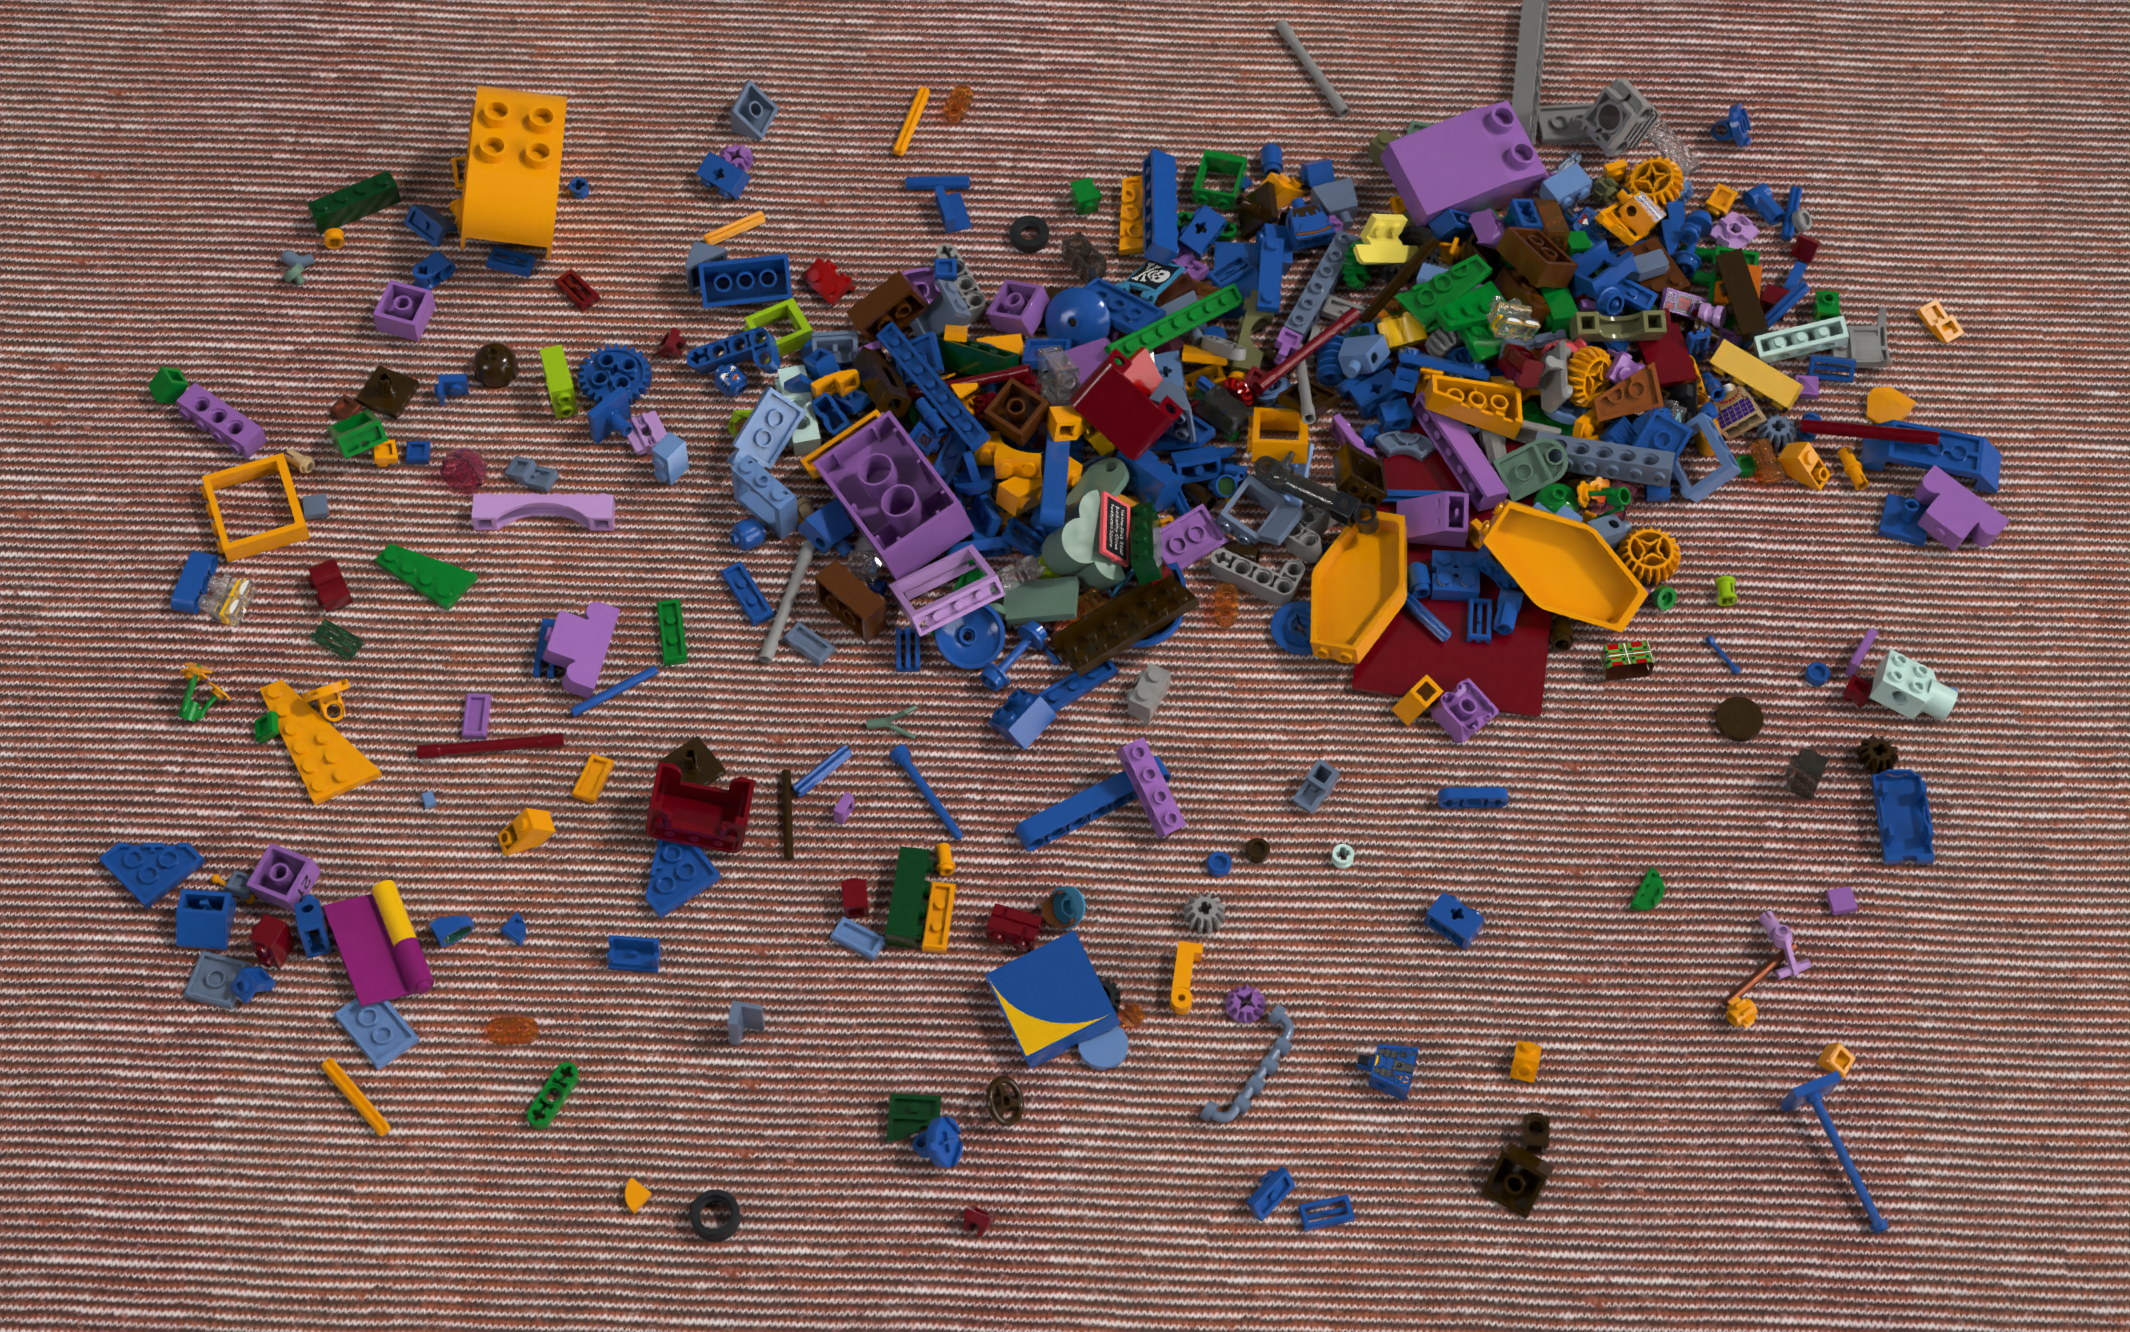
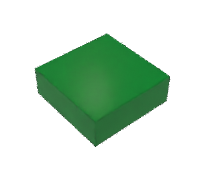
[255,711,279,744]

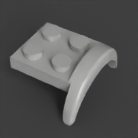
[1831,307,1893,368]

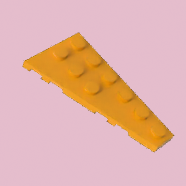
[260,679,382,805]

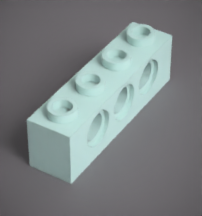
[1753,315,1849,364]
[774,365,821,456]

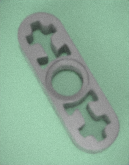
[1201,335,1247,361]

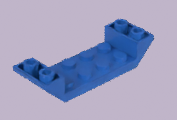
[1860,420,2002,494]

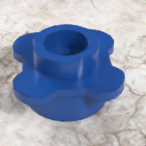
[1360,423,1381,448]

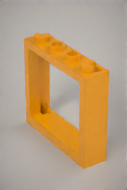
[200,453,310,562]

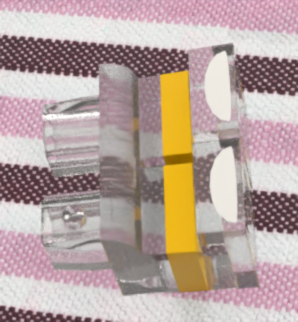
[1487,296,1541,342]
[198,573,256,628]

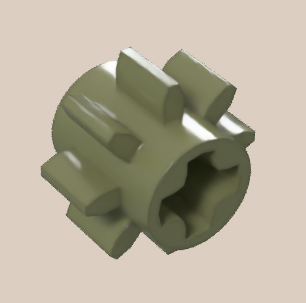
[1591,177,1619,204]

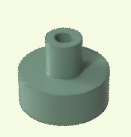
[282,262,305,286]

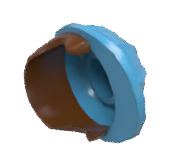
[1041,886,1086,930]

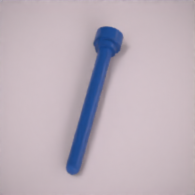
[889,744,963,840]

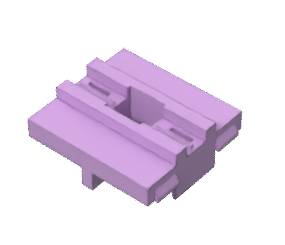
[1708,211,1759,249]
[627,410,667,455]

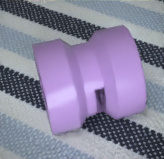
[1698,302,1726,328]

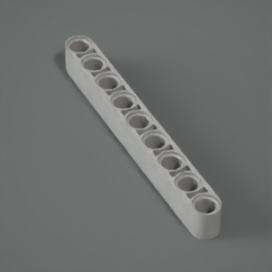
[1512,0,1549,144]

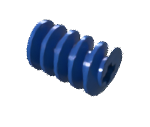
[1316,335,1345,386]

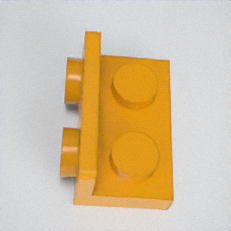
[1572,408,1606,441]

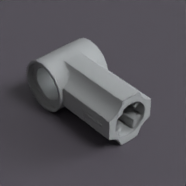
[1479,428,1507,471]

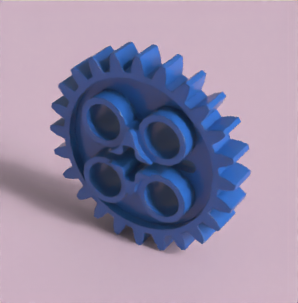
[578,343,652,406]

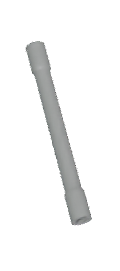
[1275,19,1350,117]
[1295,343,1316,425]
[758,540,816,664]

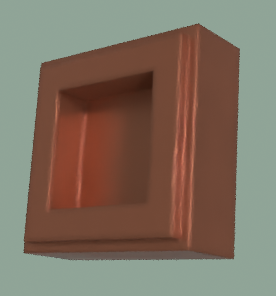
[329,394,363,420]

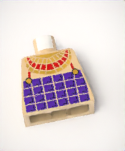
[1714,383,1767,441]

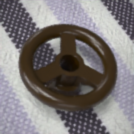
[986,1076,1024,1126]

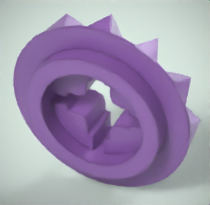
[719,143,753,171]
[1225,984,1266,1023]

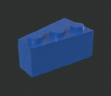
[1115,449,1185,512]

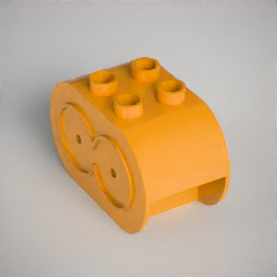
[459,85,567,261]

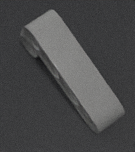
[936,243,985,326]
[1285,484,1339,563]
[1209,549,1305,607]

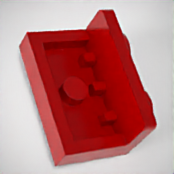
[802,258,856,306]

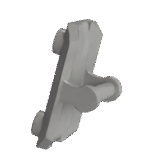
[1528,340,1573,414]

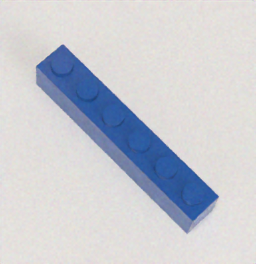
[1142,148,1179,266]

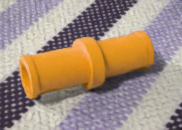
[1837,446,1869,491]

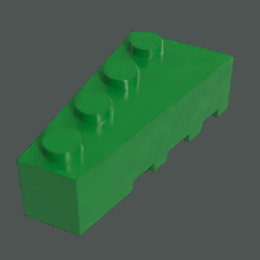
[1527,279,1578,340]

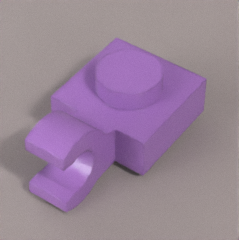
[1274,326,1303,364]

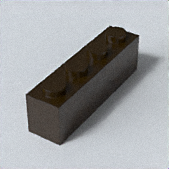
[1712,248,1768,343]

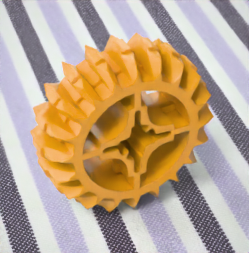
[1624,155,1684,208]
[1567,346,1612,408]
[1617,525,1681,585]

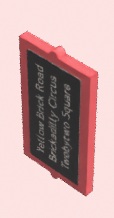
[1099,491,1130,568]

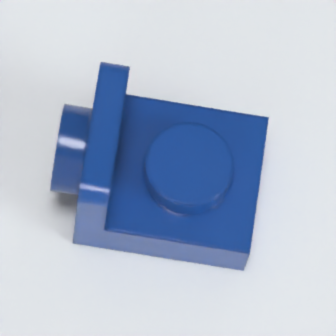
[434,374,469,405]
[230,966,277,1003]

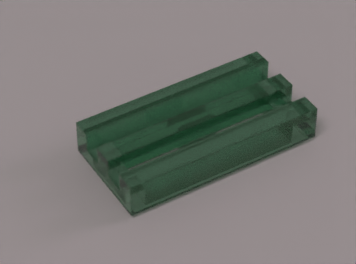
[310,619,364,661]

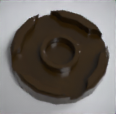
[1715,696,1764,742]

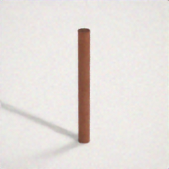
[1722,942,1798,1007]

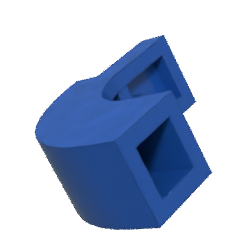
[803,347,872,415]

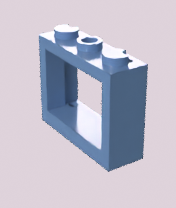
[1672,412,1742,503]
[731,455,799,540]

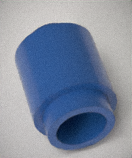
[1260,144,1283,177]
[1407,562,1432,598]

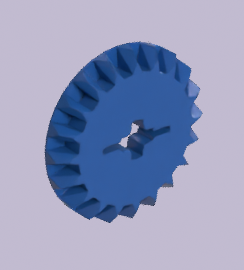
[1270,601,1313,656]

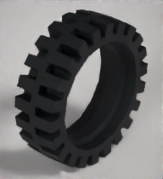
[1375,225,1441,285]

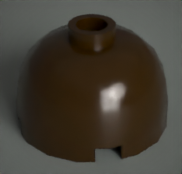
[1459,233,1504,276]
[473,342,519,389]

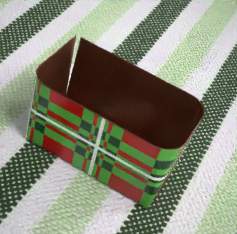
[1600,640,1655,681]

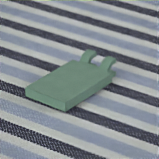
[989,576,1079,625]

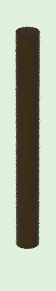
[781,769,794,860]

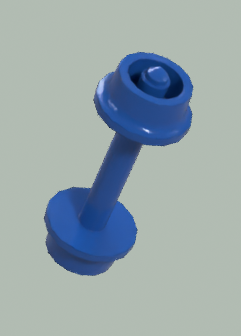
[1672,210,1713,278]
[1568,276,1625,315]
[980,620,1047,692]

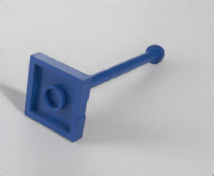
[1780,1071,1889,1234]

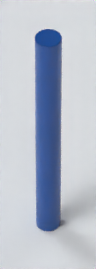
[570,665,659,717]

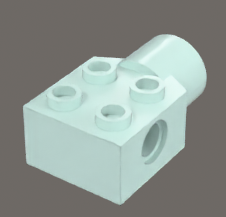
[1869,649,1958,721]

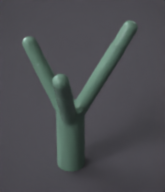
[866,705,917,739]

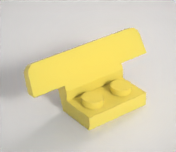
[1353,214,1419,265]

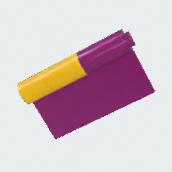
[322,880,434,1007]

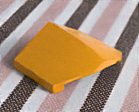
[1866,386,1916,424]

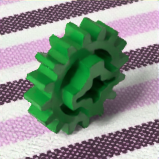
[1342,240,1374,290]

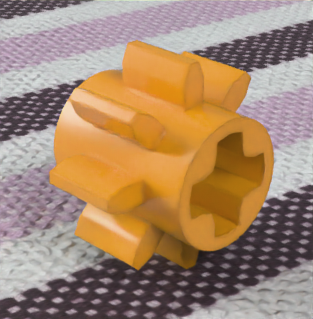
[1726,996,1757,1029]

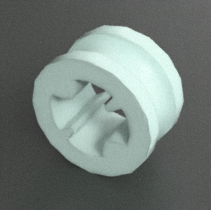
[1332,844,1354,869]

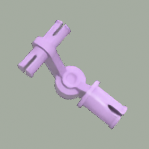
[1759,911,1812,980]

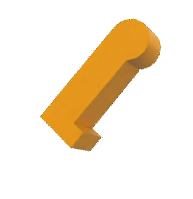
[1170,941,1203,1015]

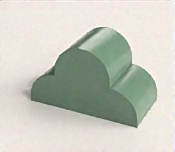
[1042,490,1126,592]

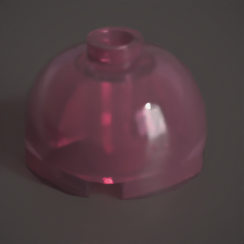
[440,448,487,494]

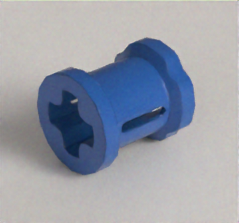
[1796,412,1822,442]

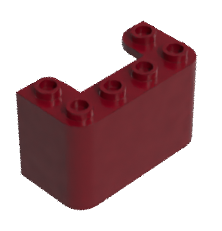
[645,761,756,853]

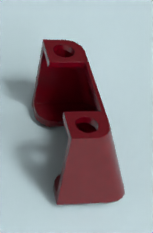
[1070,348,1184,460]

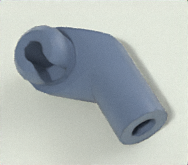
[281,250,315,267]

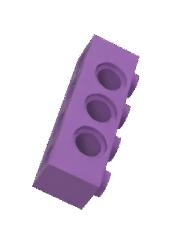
[176,383,267,459]
[1116,737,1186,838]

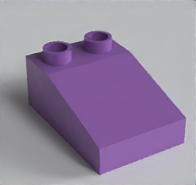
[1380,101,1547,228]
[813,410,975,581]

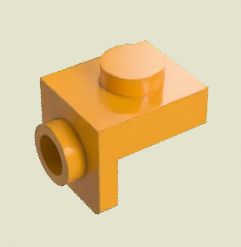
[1705,183,1738,217]
[1438,237,1461,265]
[1510,1040,1542,1083]

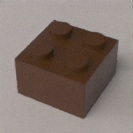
[984,377,1049,447]

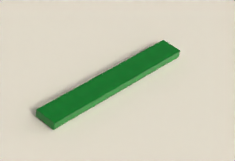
[1104,283,1244,366]

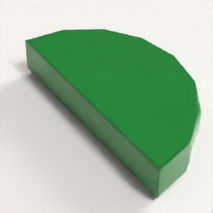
[1629,867,1665,911]

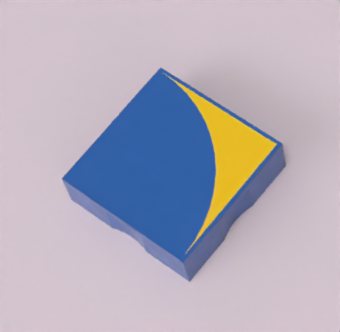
[985,930,1121,1069]

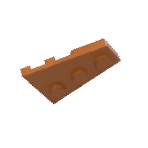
[1591,362,1664,422]

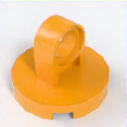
[302,679,350,722]

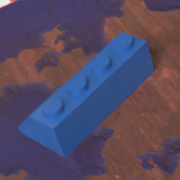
[698,253,793,308]

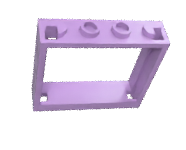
[888,544,1005,637]

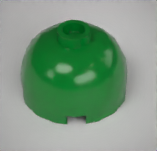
[1532,483,1579,513]

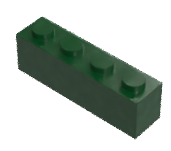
[307,170,401,235]
[936,331,1019,386]
[1130,501,1163,585]
[885,846,934,948]

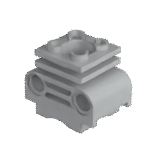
[1580,78,1661,157]

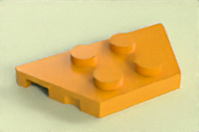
[1594,201,1650,247]

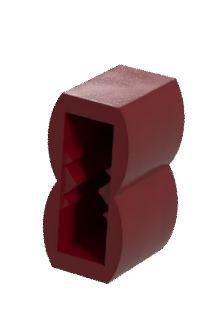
[306,558,353,613]

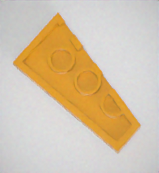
[1119,175,1143,256]

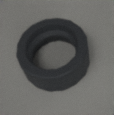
[690,1189,740,1242]

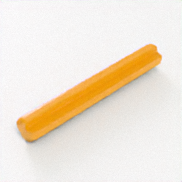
[893,86,930,156]
[321,1058,390,1136]

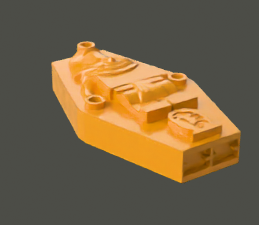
[1479,499,1649,633]
[1310,511,1407,664]

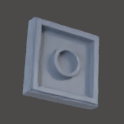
[183,951,250,1010]

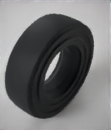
[1010,215,1049,253]

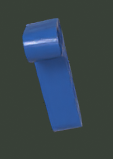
[687,327,781,374]

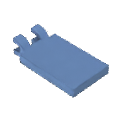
[726,386,807,470]

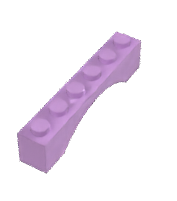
[471,493,616,531]

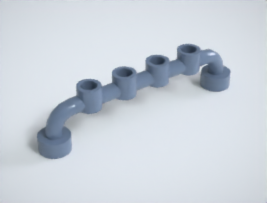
[1199,1004,1294,1123]

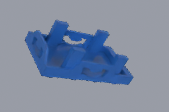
[1871,769,1935,865]

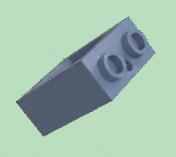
[1215,474,1287,545]

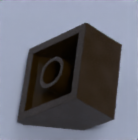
[1481,1142,1555,1219]

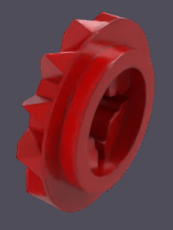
[1222,377,1254,408]

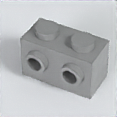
[1126,663,1171,723]

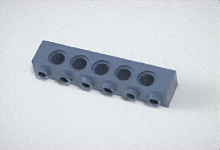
[1284,230,1359,345]
[1535,431,1675,487]

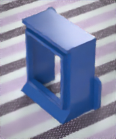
[1568,239,1638,300]

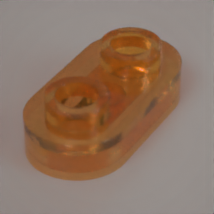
[944,85,973,123]
[1214,583,1239,628]
[487,1017,539,1045]

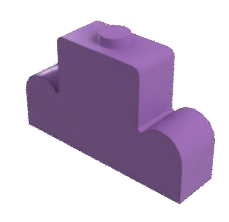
[1915,465,2010,551]
[542,602,620,699]

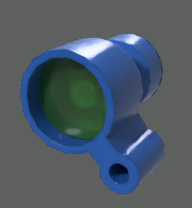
[1207,471,1246,498]

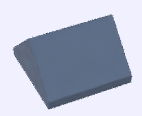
[730,79,779,140]
[685,241,728,296]

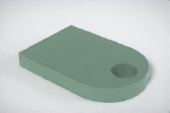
[1493,438,1568,502]
[1065,458,1129,508]

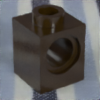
[1520,1112,1550,1155]

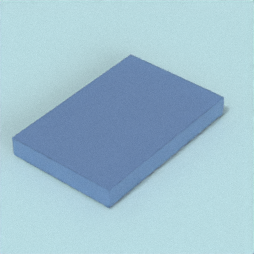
[333,998,420,1071]

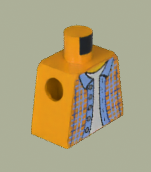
[1616,186,1667,238]

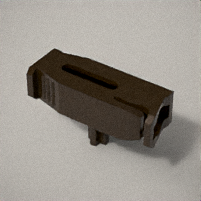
[852,346,912,417]

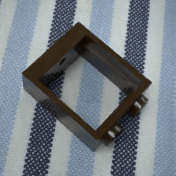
[1332,441,1388,508]

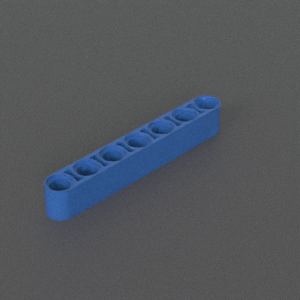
[1039,428,1070,527]
[1014,756,1171,851]

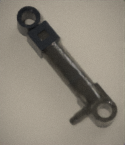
[1254,450,1379,534]

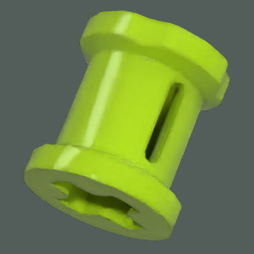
[1715,576,1737,606]

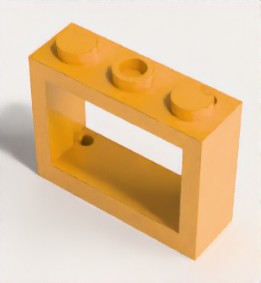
[1247,407,1308,464]

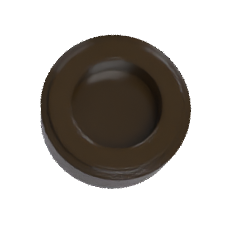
[1245,838,1270,863]

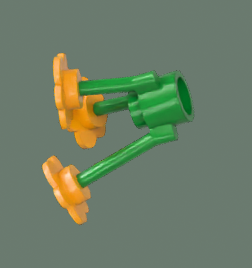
[1577,476,1631,524]
[177,662,231,723]

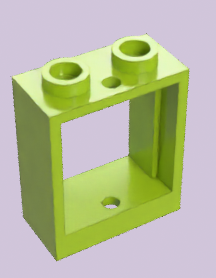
[743,298,813,363]
[539,344,579,419]

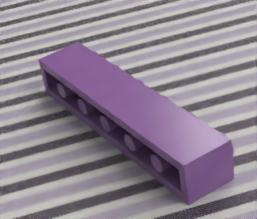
[1411,392,1509,511]

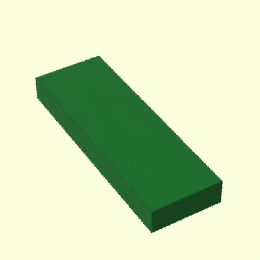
[657,599,688,666]

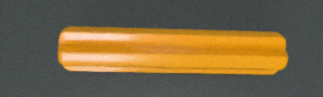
[704,211,765,245]

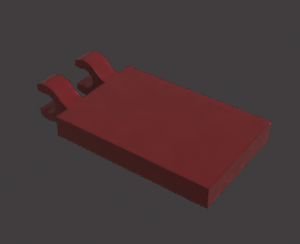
[1636,308,1697,389]

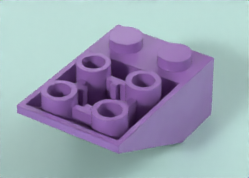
[1396,492,1469,547]

